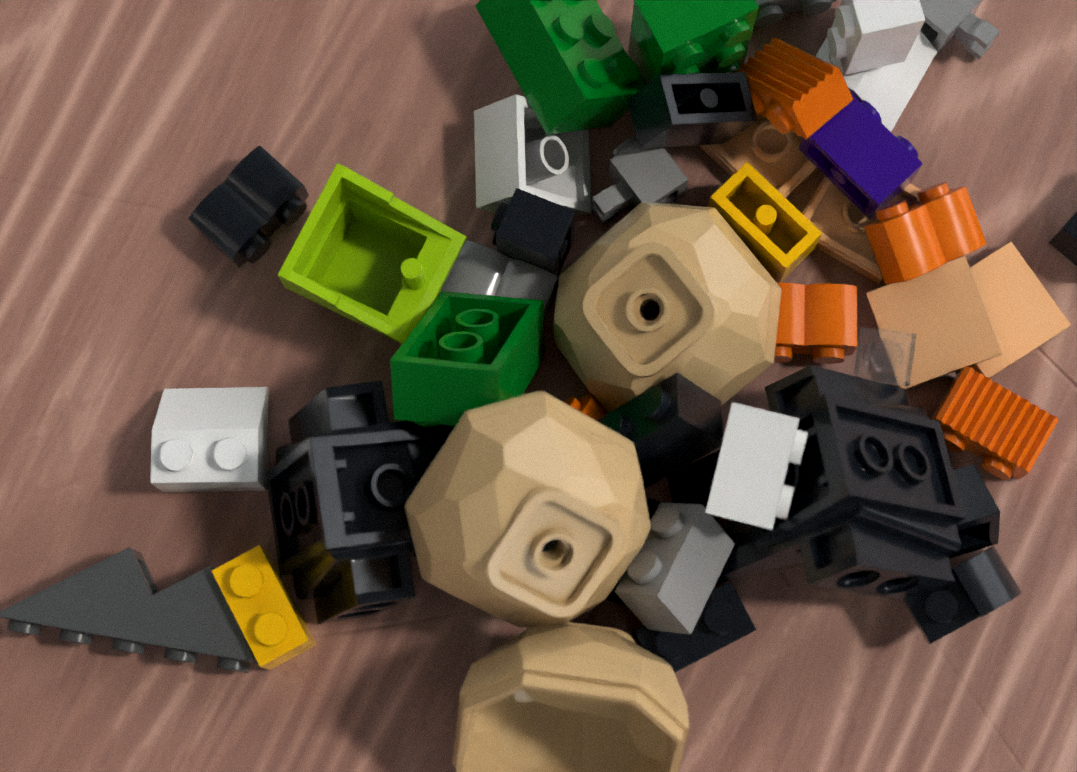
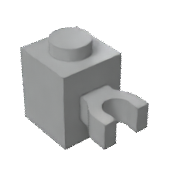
[920,0,1000,60]
[592,136,688,225]

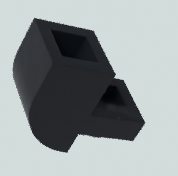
[902,545,1022,644]

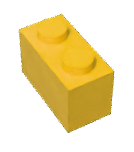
[708,162,822,282]
[212,545,317,670]

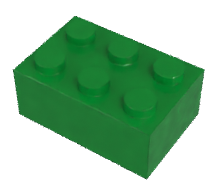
[475,0,645,135]
[628,0,759,86]
[390,291,545,427]

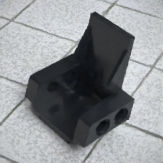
[667,365,966,599]
[266,380,455,624]

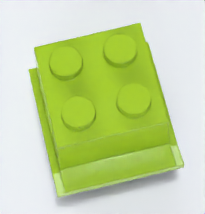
[278,163,467,345]

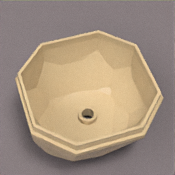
[553,202,782,413]
[405,390,651,628]
[452,622,689,772]

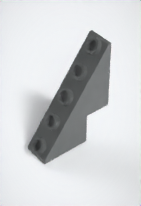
[0,547,258,673]

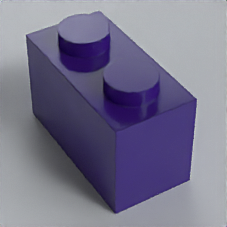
[798,94,923,220]

